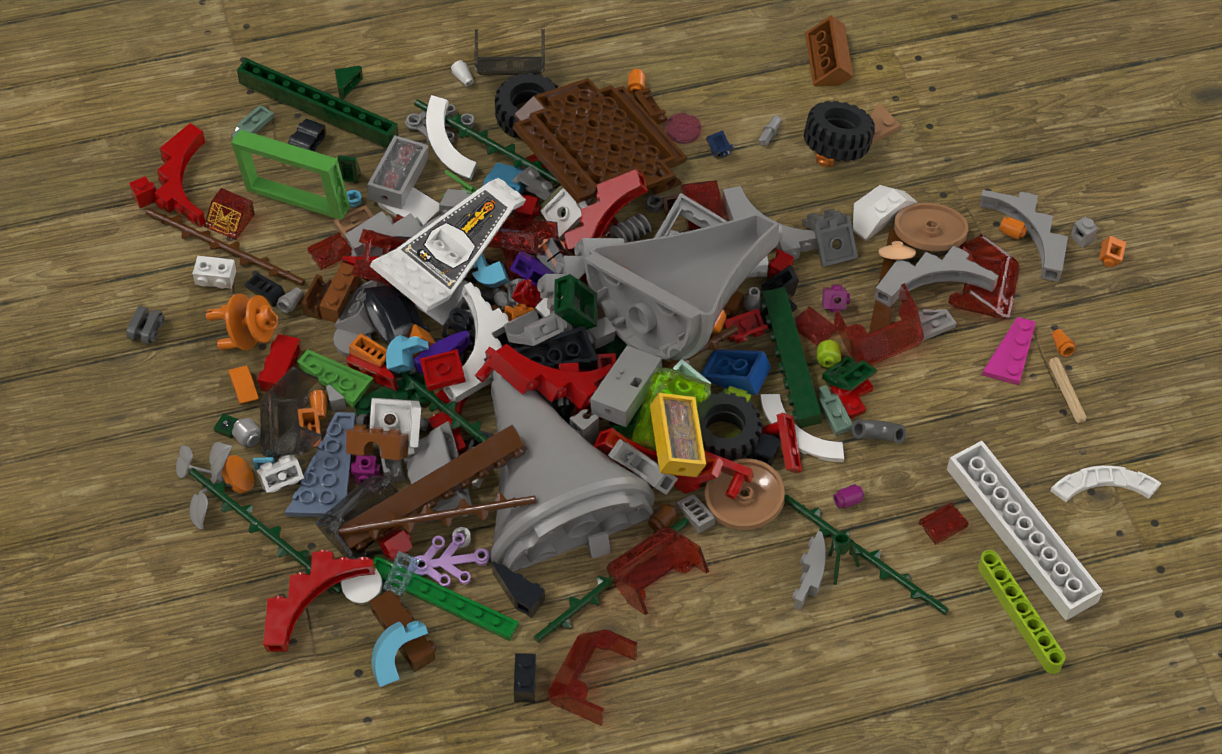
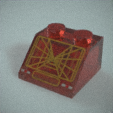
[204,188,255,240]

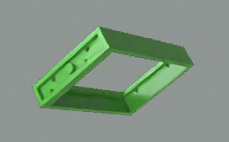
[231,130,350,220]

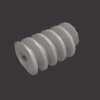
[610,213,652,243]

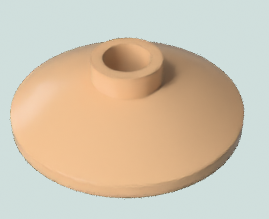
[878,241,916,259]

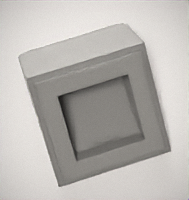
[326,385,346,411]
[587,531,611,558]

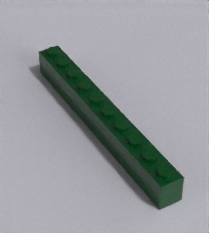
[237,58,399,148]

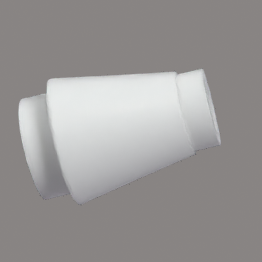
[451,60,474,87]

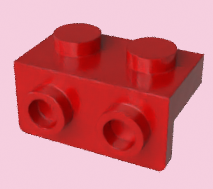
[724,309,768,344]

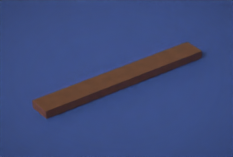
[866,229,906,354]

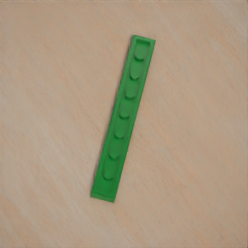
[373,556,519,641]

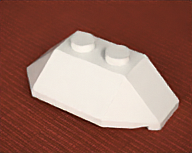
[853,185,917,242]

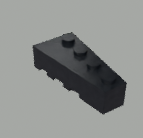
[514,325,598,369]

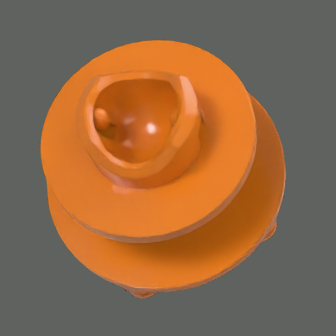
[206,293,278,350]

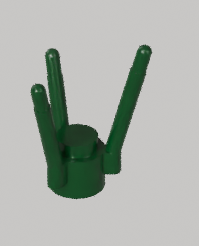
[828,533,860,585]

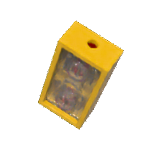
[650,393,706,477]

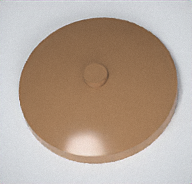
[894,203,968,251]
[705,459,785,530]

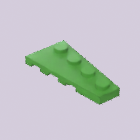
[297,349,373,407]

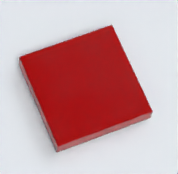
[420,349,466,391]

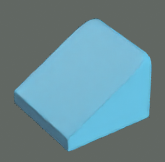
[253,457,275,471]

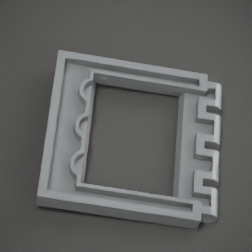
[654,193,728,238]

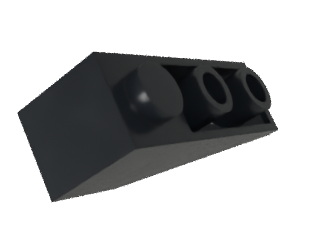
[492,561,545,618]

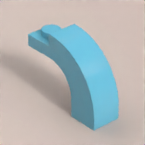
[371,621,428,687]

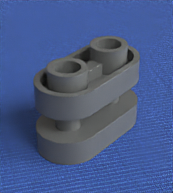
[127,306,165,345]

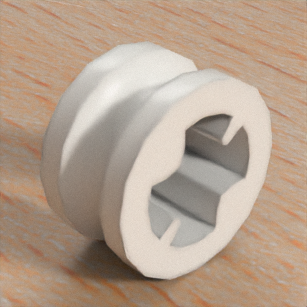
[452,527,471,548]

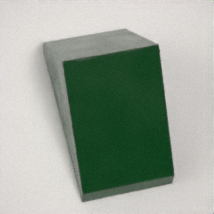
[335,66,363,100]

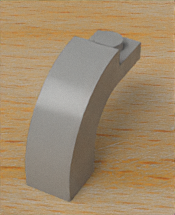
[608,439,678,495]

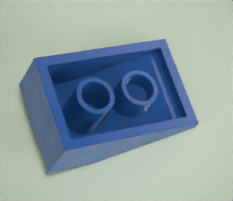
[701,349,771,395]

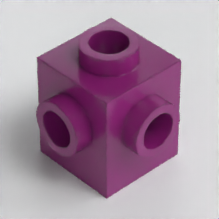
[822,285,850,312]
[351,455,380,486]

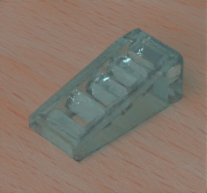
[383,551,420,597]

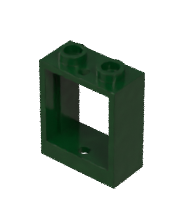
[554,274,597,330]

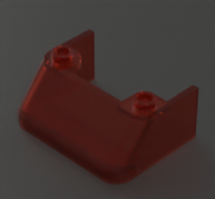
[834,283,924,366]
[606,527,709,615]
[548,629,638,726]

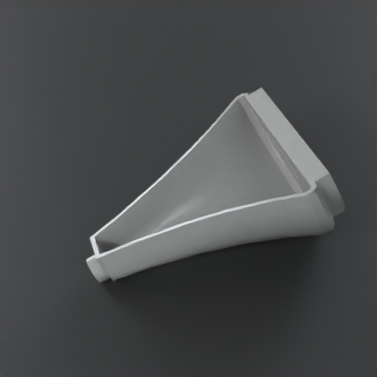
[584,213,783,360]
[490,370,655,572]

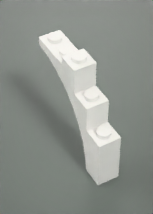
[443,282,509,402]

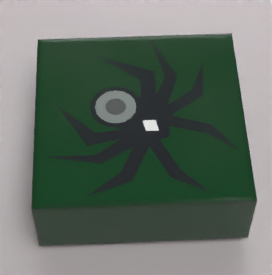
[214,413,239,439]

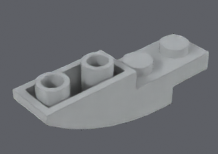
[792,531,826,611]

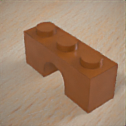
[320,263,361,323]
[346,425,409,460]

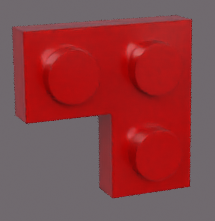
[830,379,874,419]

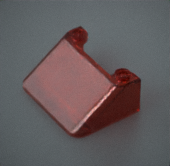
[948,234,1020,319]

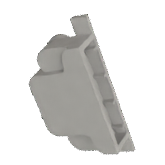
[407,422,472,517]

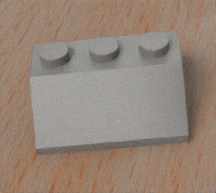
[334,276,389,335]

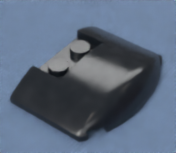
[363,285,431,343]

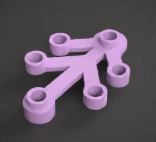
[411,533,490,588]

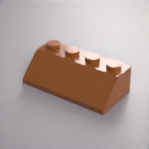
[805,15,853,86]

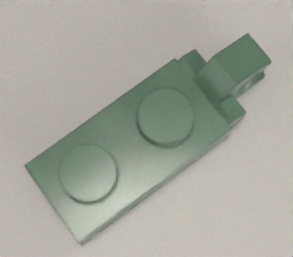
[231,105,274,139]
[818,385,852,436]

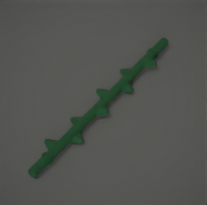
[414,99,560,185]
[375,351,488,443]
[188,468,342,594]
[784,494,949,615]
[534,517,689,643]

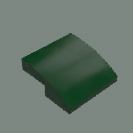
[822,356,877,391]

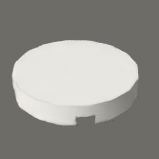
[341,569,383,605]

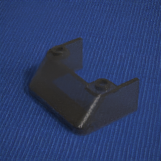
[474,29,545,75]
[260,367,322,458]

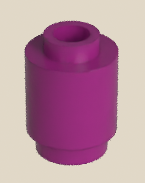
[833,484,864,509]

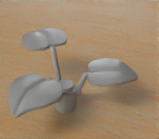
[176,442,233,529]

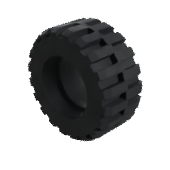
[495,73,558,140]
[803,101,875,162]
[696,392,762,461]

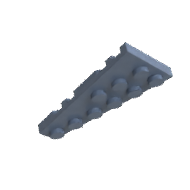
[285,412,356,518]

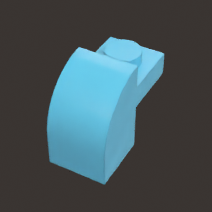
[472,253,510,288]
[386,335,429,373]

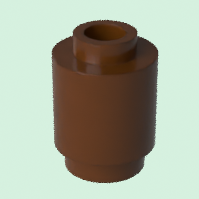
[648,503,677,532]

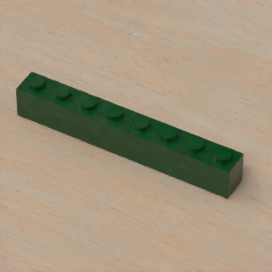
[761,287,822,428]

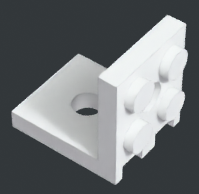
[541,187,594,239]
[369,398,421,447]

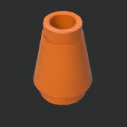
[1052,329,1075,357]
[309,390,328,420]

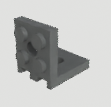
[801,209,858,267]

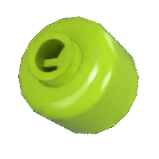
[817,340,841,368]

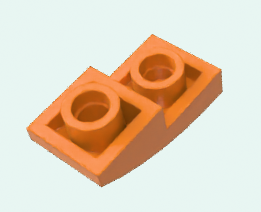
[228,365,259,405]

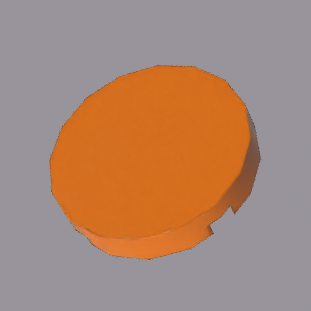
[221,455,255,494]

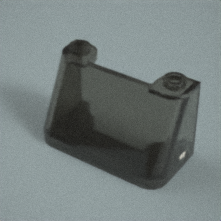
[316,475,399,559]

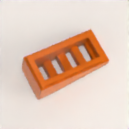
[349,333,387,367]

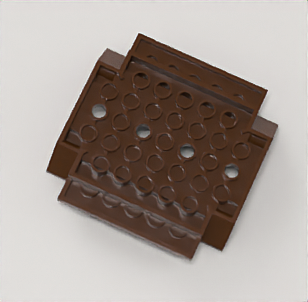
[513,78,687,207]

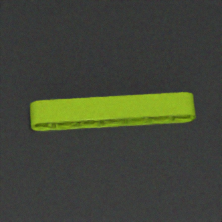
[978,550,1065,674]

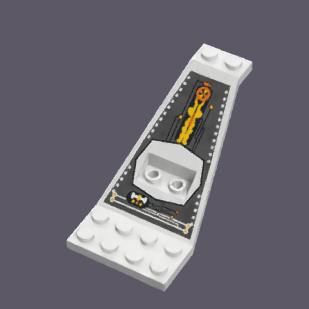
[370,178,526,312]

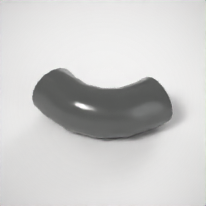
[851,419,906,444]

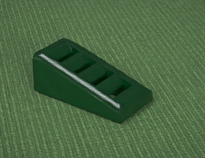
[338,155,361,183]

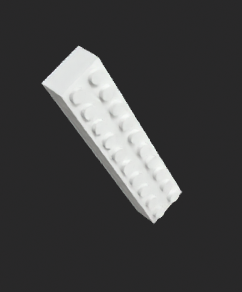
[947,441,1103,621]

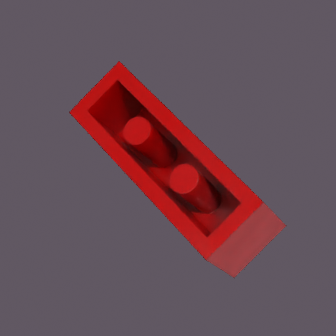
[258,334,301,395]

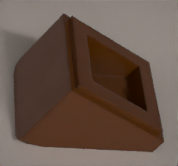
[662,195,679,215]

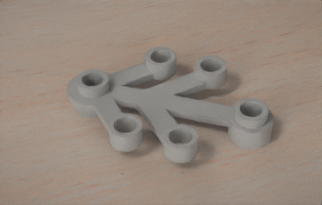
[405,104,475,144]

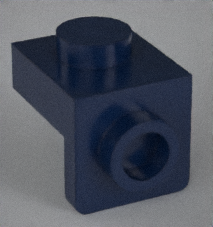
[706,130,734,158]

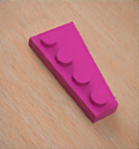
[982,317,1036,385]

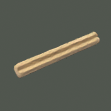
[1049,357,1087,423]

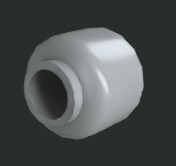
[232,418,261,447]

